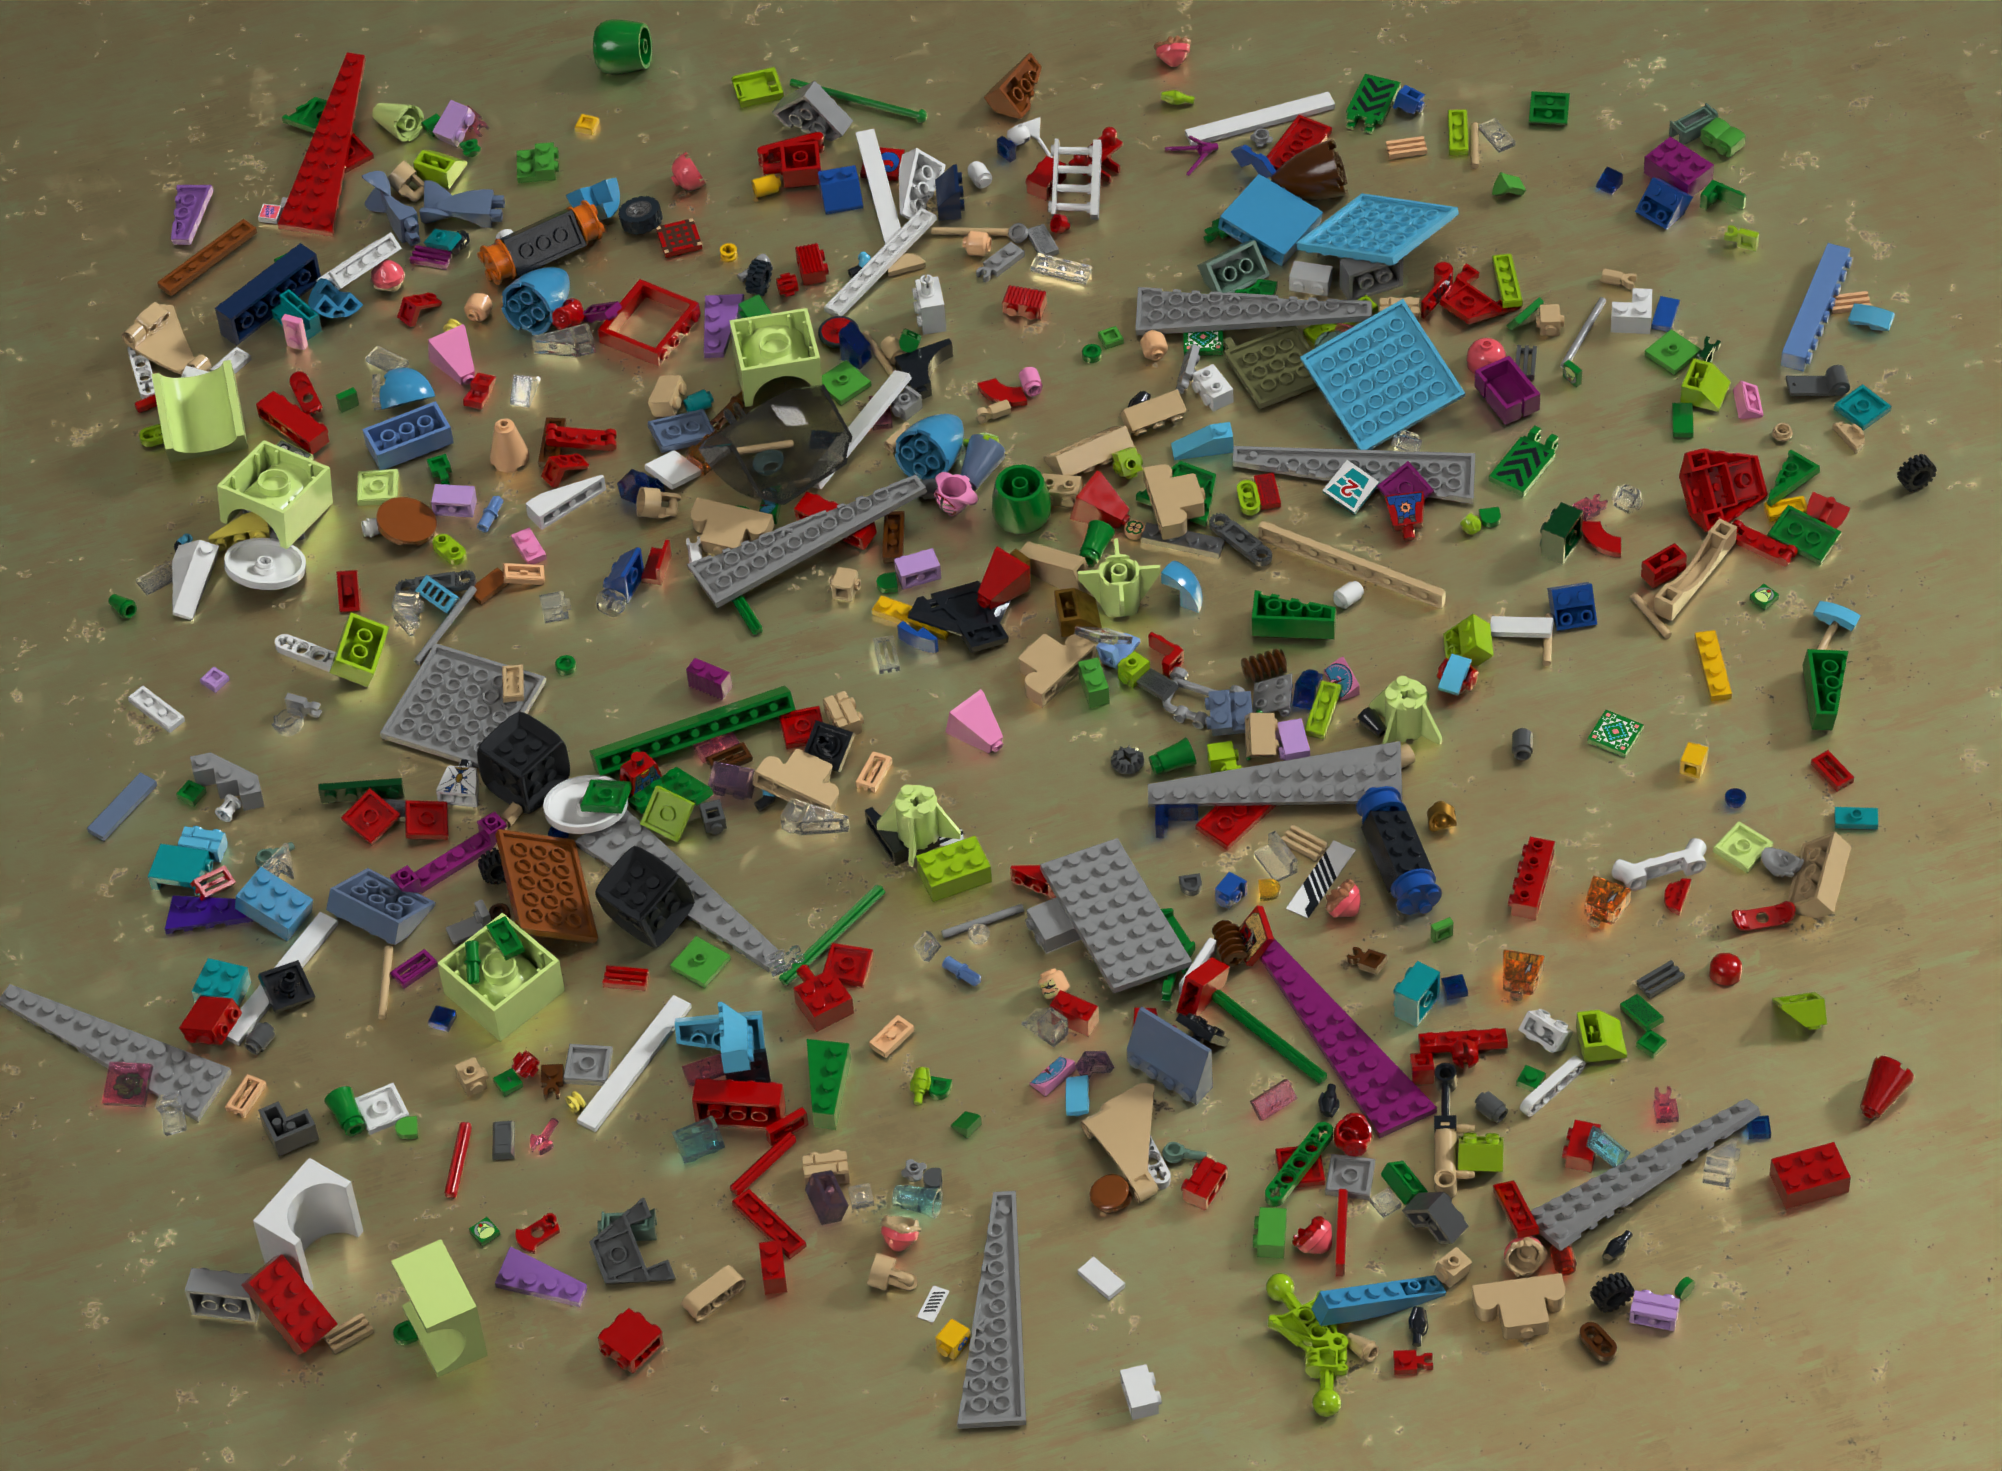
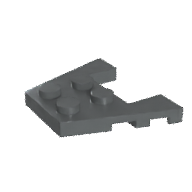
[589,1198,676,1284]

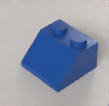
[818,165,863,214]
[603,547,644,604]

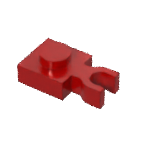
[1393,1350,1433,1375]

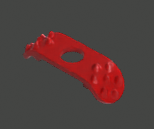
[289,371,323,415]
[1732,901,1796,931]

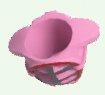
[934,472,978,516]

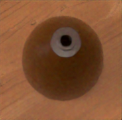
[1271,139,1349,201]

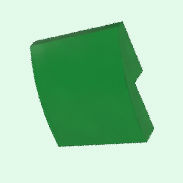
[1529,91,1570,125]

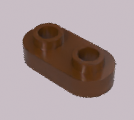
[1579,1322,1617,1362]

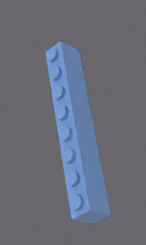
[1781,243,1853,372]

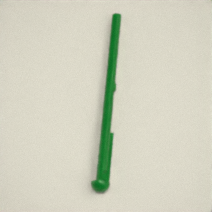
[790,79,927,123]

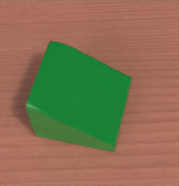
[951,1111,982,1138]

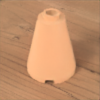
[490,419,529,473]

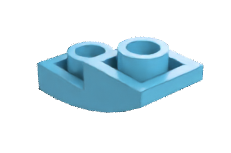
[1848,304,1895,331]
[1813,601,1861,631]
[1438,654,1472,696]
[1066,1075,1090,1116]

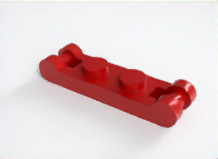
[757,132,825,167]
[545,423,617,451]
[1732,520,1798,567]

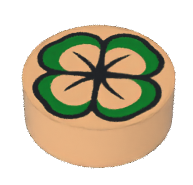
[1124,520,1145,540]

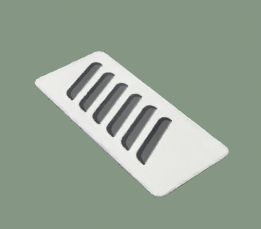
[917,1286,949,1322]

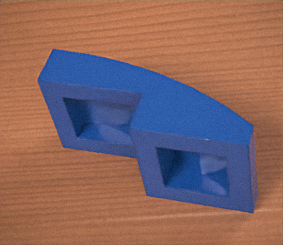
[897,621,939,653]

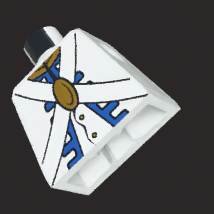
[436,759,479,807]

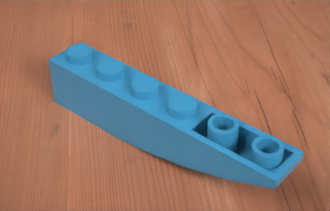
[1311,1275,1446,1326]

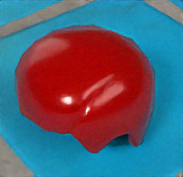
[1709,953,1743,986]

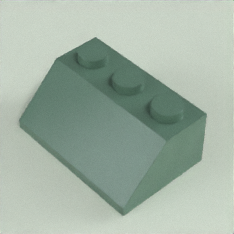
[1197,240,1270,293]

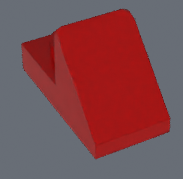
[336,570,361,612]
[1410,1052,1435,1085]

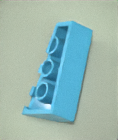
[718,1002,754,1073]
[675,1010,765,1051]

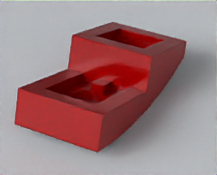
[463,373,496,410]

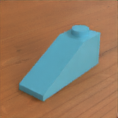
[1171,422,1233,460]

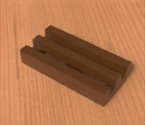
[706,742,753,776]

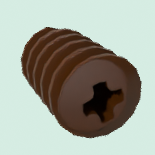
[1241,649,1287,682]
[1212,920,1248,968]

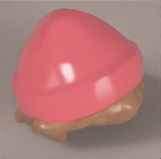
[1154,36,1191,67]
[1325,879,1361,918]

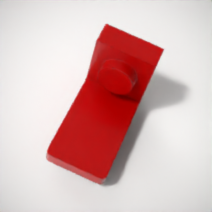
[397,292,442,327]
[541,454,589,488]
[1148,632,1184,678]

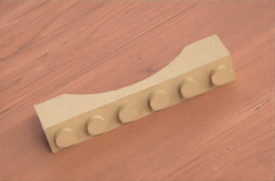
[1654,518,1737,621]

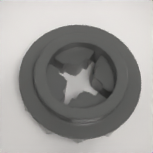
[1111,745,1144,774]

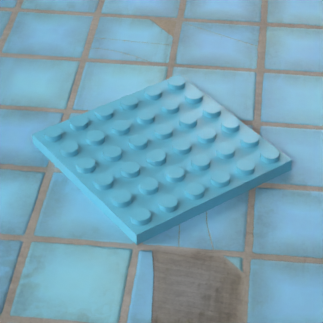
[1296,193,1459,265]
[1300,299,1465,450]

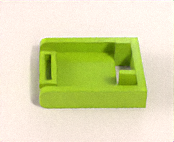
[731,67,784,108]

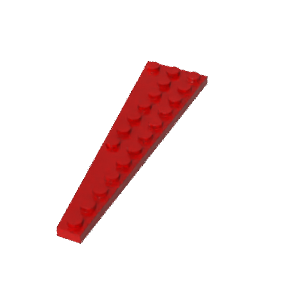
[278,52,366,237]

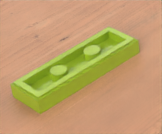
[1448,110,1469,156]
[1304,681,1342,739]

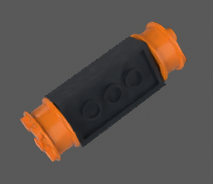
[477,200,605,285]

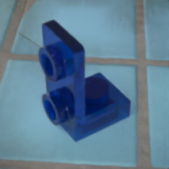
[1292,669,1323,710]
[1155,804,1198,838]

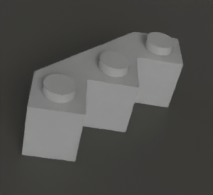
[190,752,264,811]

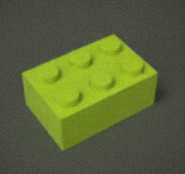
[329,613,389,687]
[916,836,992,902]

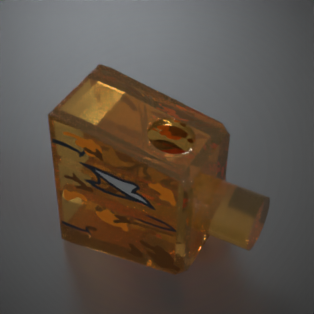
[1584,876,1632,928]
[1503,950,1545,1001]

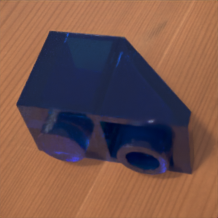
[838,321,872,369]
[617,469,665,504]

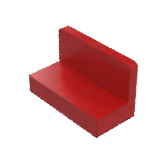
[641,540,672,586]

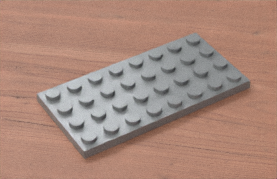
[1040,838,1192,994]

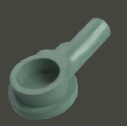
[255,842,295,868]
[1162,1142,1207,1163]

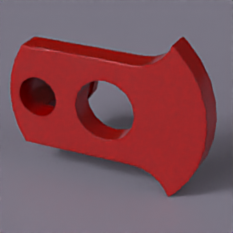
[515,1213,560,1254]

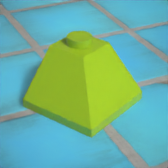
[1772,992,1827,1030]

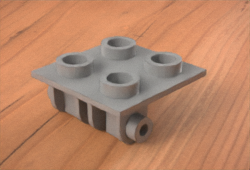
[1252,673,1293,717]

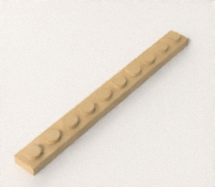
[1259,521,1446,609]

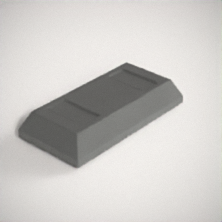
[492,1121,515,1160]

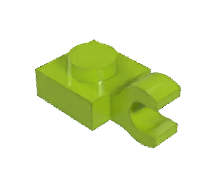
[1724,225,1759,252]

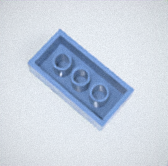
[362,401,454,470]

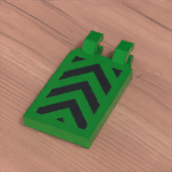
[1346,74,1401,134]
[1489,425,1559,497]

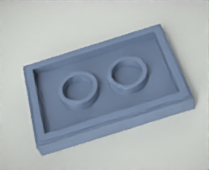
[648,409,718,453]

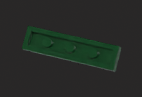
[318,778,405,803]

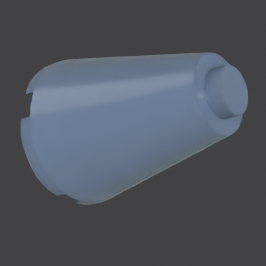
[960,434,1006,491]

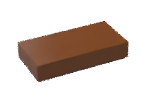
[472,568,510,605]

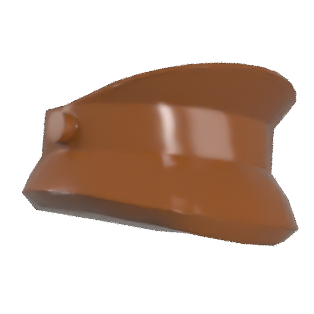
[1089,1174,1132,1213]

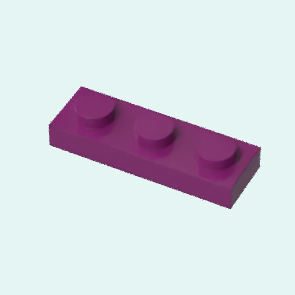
[582,301,622,323]

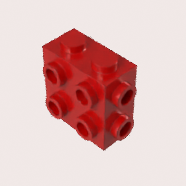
[179,996,242,1045]
[598,1308,664,1374]

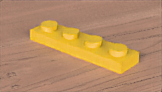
[872,595,950,640]
[1694,630,1732,701]

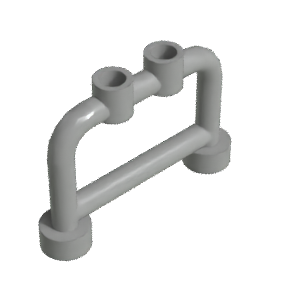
[1162,667,1245,729]

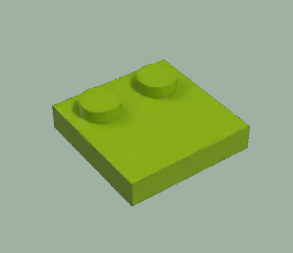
[640,786,695,842]

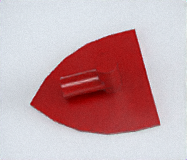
[1806,492,1850,529]

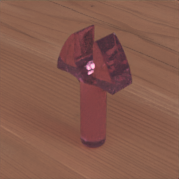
[530,1118,559,1155]

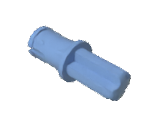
[477,495,504,532]
[942,956,981,986]

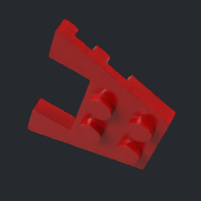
[1440,263,1522,325]

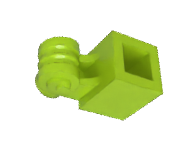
[1207,741,1242,773]

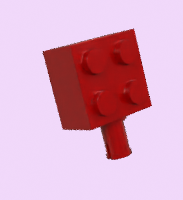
[763,141,821,188]
[793,965,854,1032]

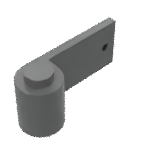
[1785,365,1850,396]

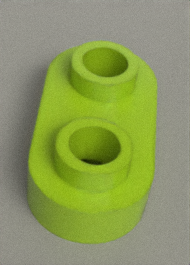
[139,424,164,447]
[1237,480,1261,515]
[432,534,466,565]

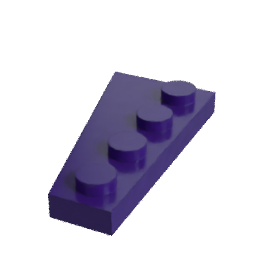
[165,896,253,934]

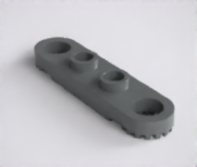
[1209,513,1272,566]
[395,570,476,599]

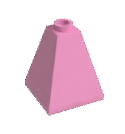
[428,324,475,385]
[946,689,1004,753]

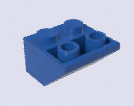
[1635,177,1693,230]
[1547,582,1597,631]

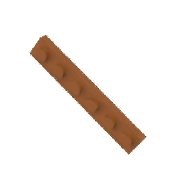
[157,219,257,296]

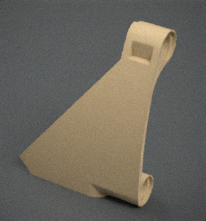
[1080,1083,1159,1204]

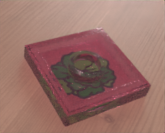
[102,1062,153,1107]

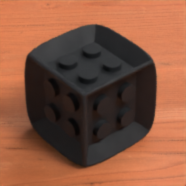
[477,711,570,814]
[595,846,695,948]

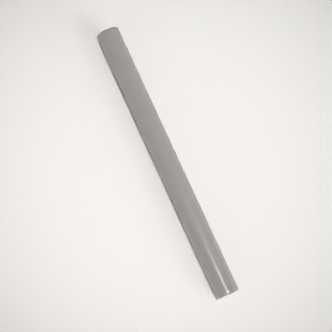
[1560,297,1606,369]
[413,586,477,665]

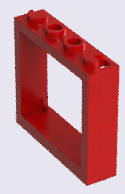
[598,279,701,367]

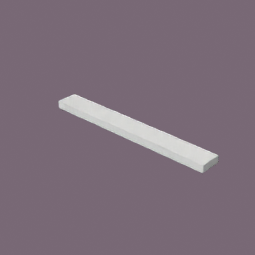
[1185,91,1335,146]
[856,129,901,244]
[824,208,937,316]
[804,370,912,489]
[226,912,338,1046]
[577,995,692,1132]

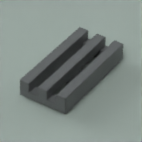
[1516,345,1537,380]
[1636,960,1685,999]

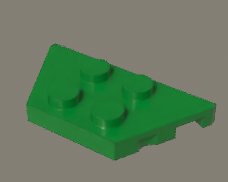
[282,97,327,133]

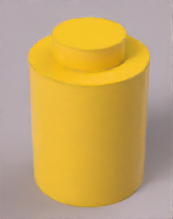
[751,174,782,198]

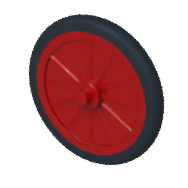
[818,316,859,348]

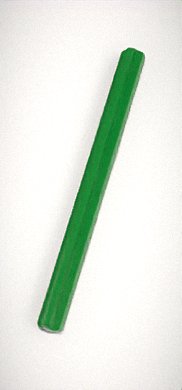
[779,885,885,986]
[1212,989,1327,1084]

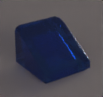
[1596,167,1623,195]

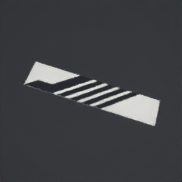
[1286,840,1356,918]

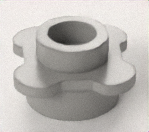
[1250,128,1273,147]
[901,1159,927,1182]

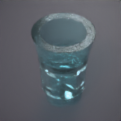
[892,1185,943,1218]

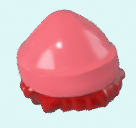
[1292,1216,1332,1254]

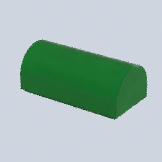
[899,328,922,352]

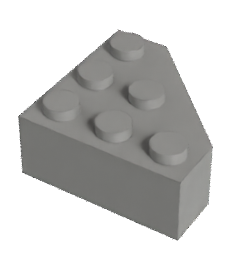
[772,81,853,141]

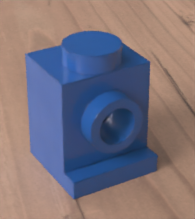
[1393,85,1425,114]
[1215,872,1247,909]

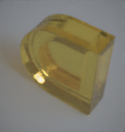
[1258,879,1281,901]

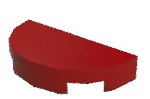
[1664,878,1692,916]

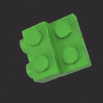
[517,142,559,183]

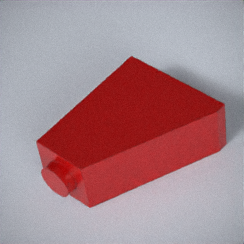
[1176,957,1230,1016]

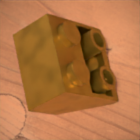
[1054,588,1102,637]

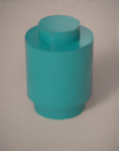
[683,389,714,412]

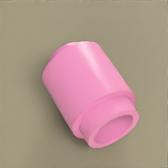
[1019,367,1043,396]

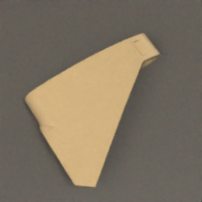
[122,302,212,375]

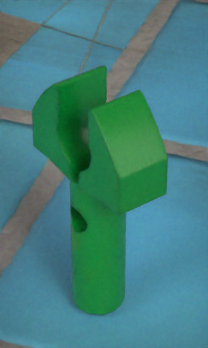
[1161,972,1177,1002]

